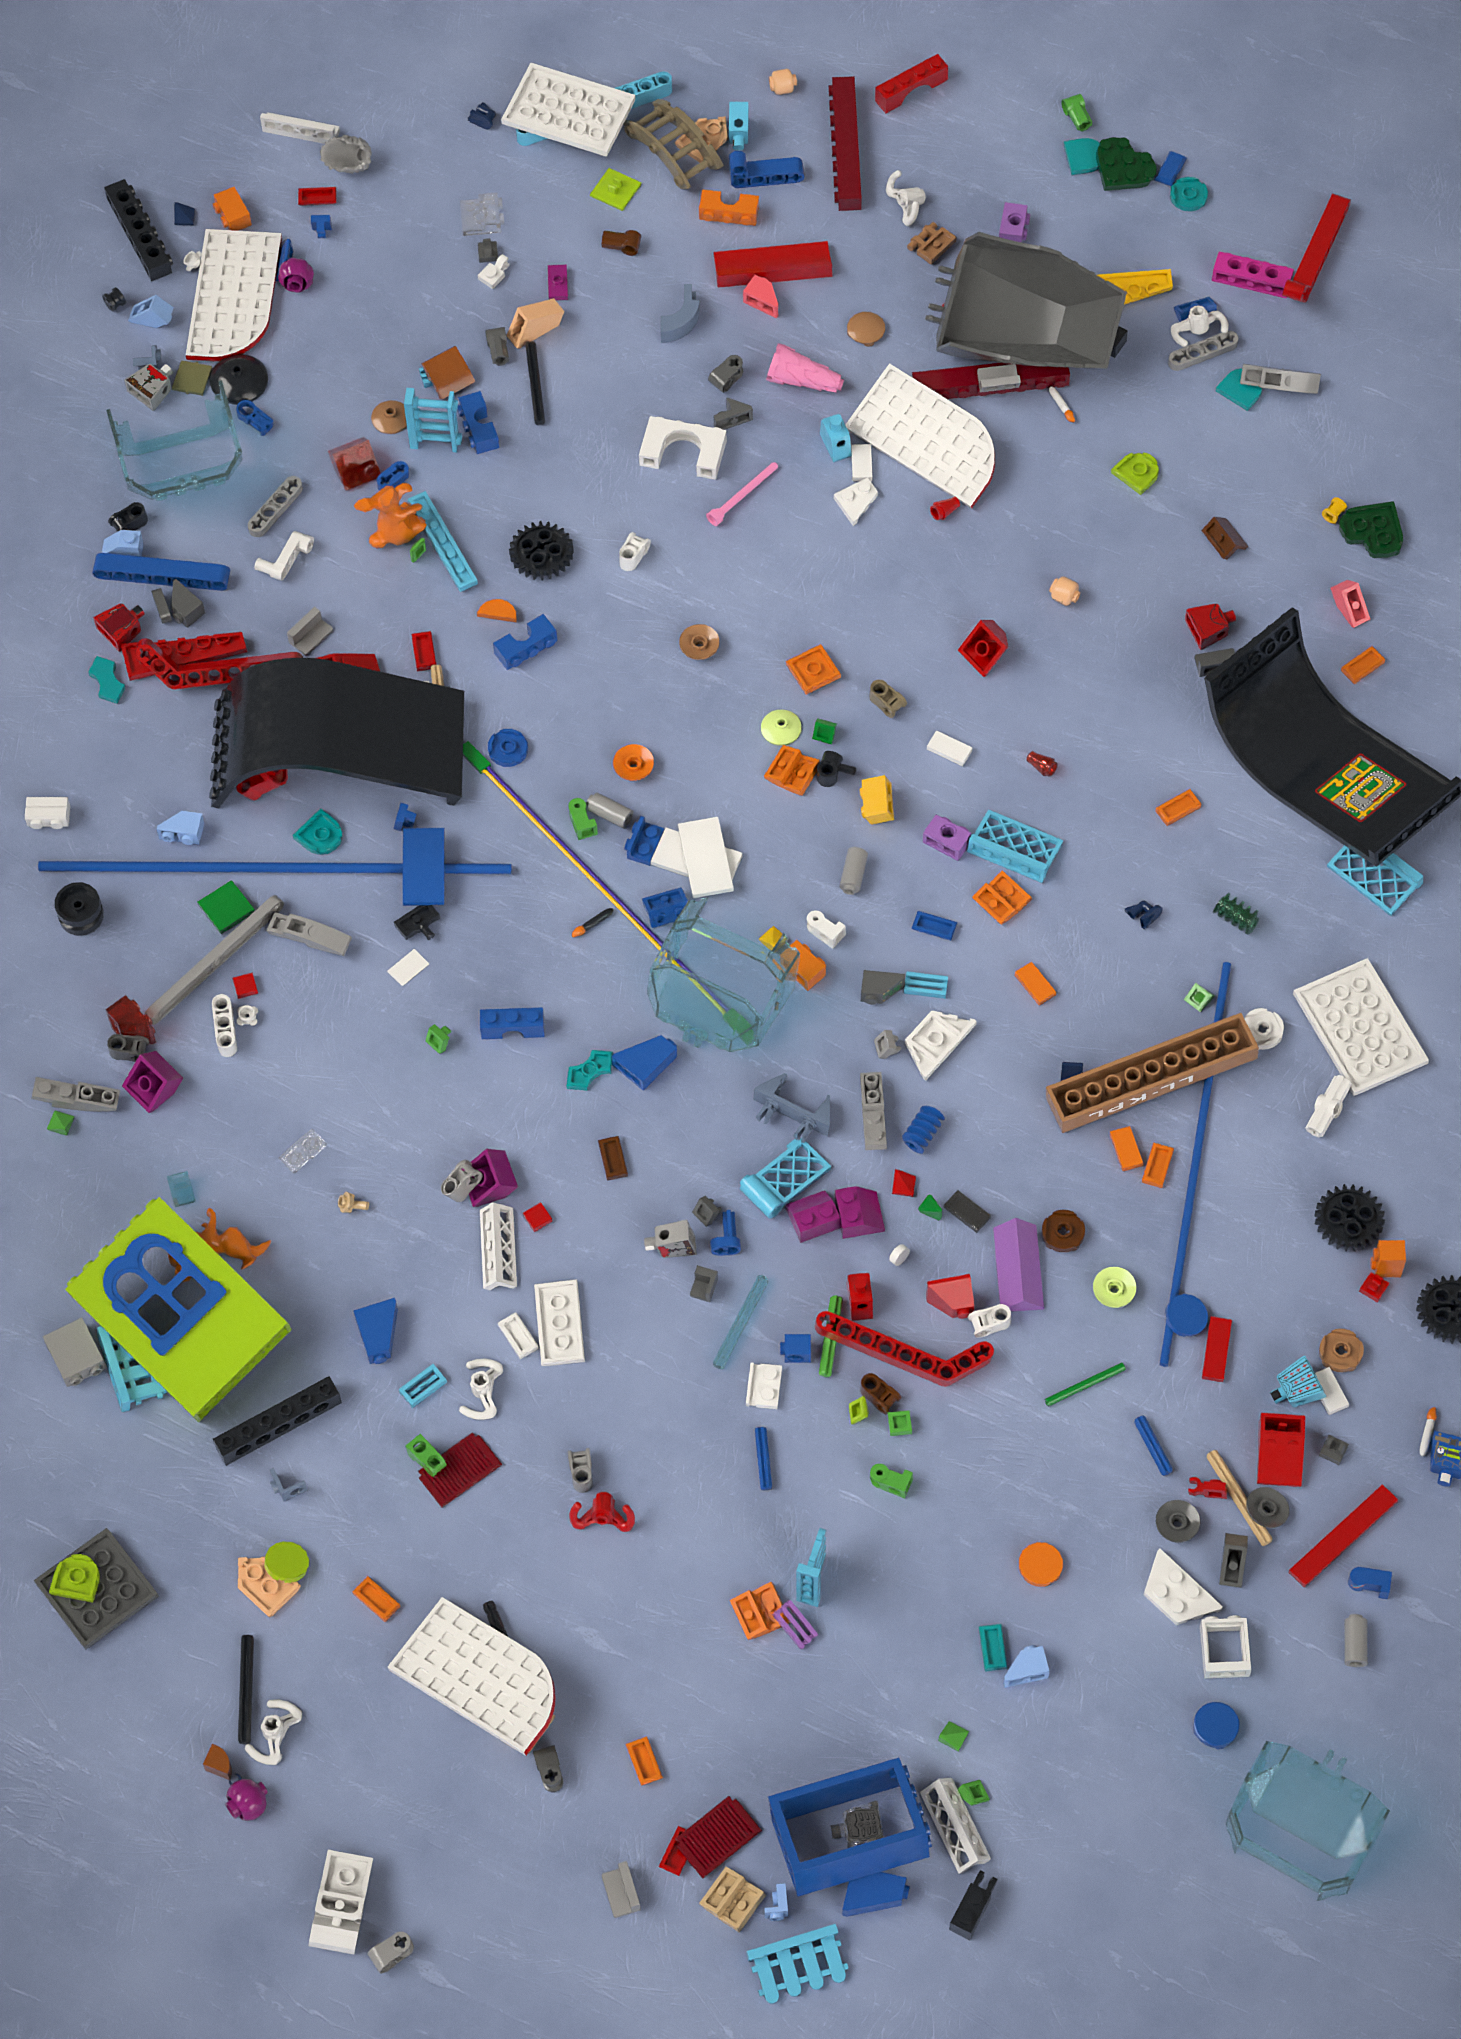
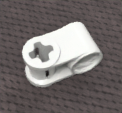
[619,532,651,571]
[968,1304,1011,1338]

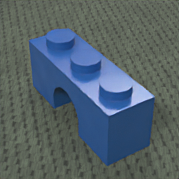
[457,391,499,454]
[493,614,558,670]
[480,1007,545,1040]

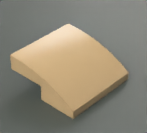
[699,1867,766,1933]

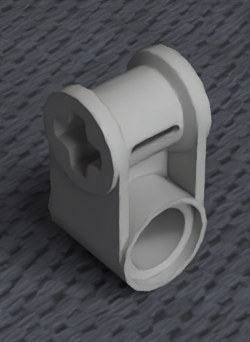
[441,1160,482,1202]
[568,1448,593,1493]
[368,1932,414,1974]

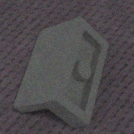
[1194,648,1235,677]

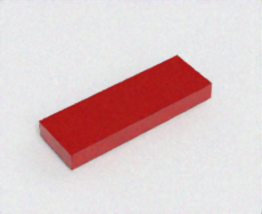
[1202,1316,1232,1382]

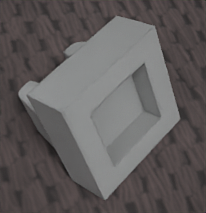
[874,1030,901,1059]

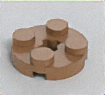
[1319,1329,1364,1372]

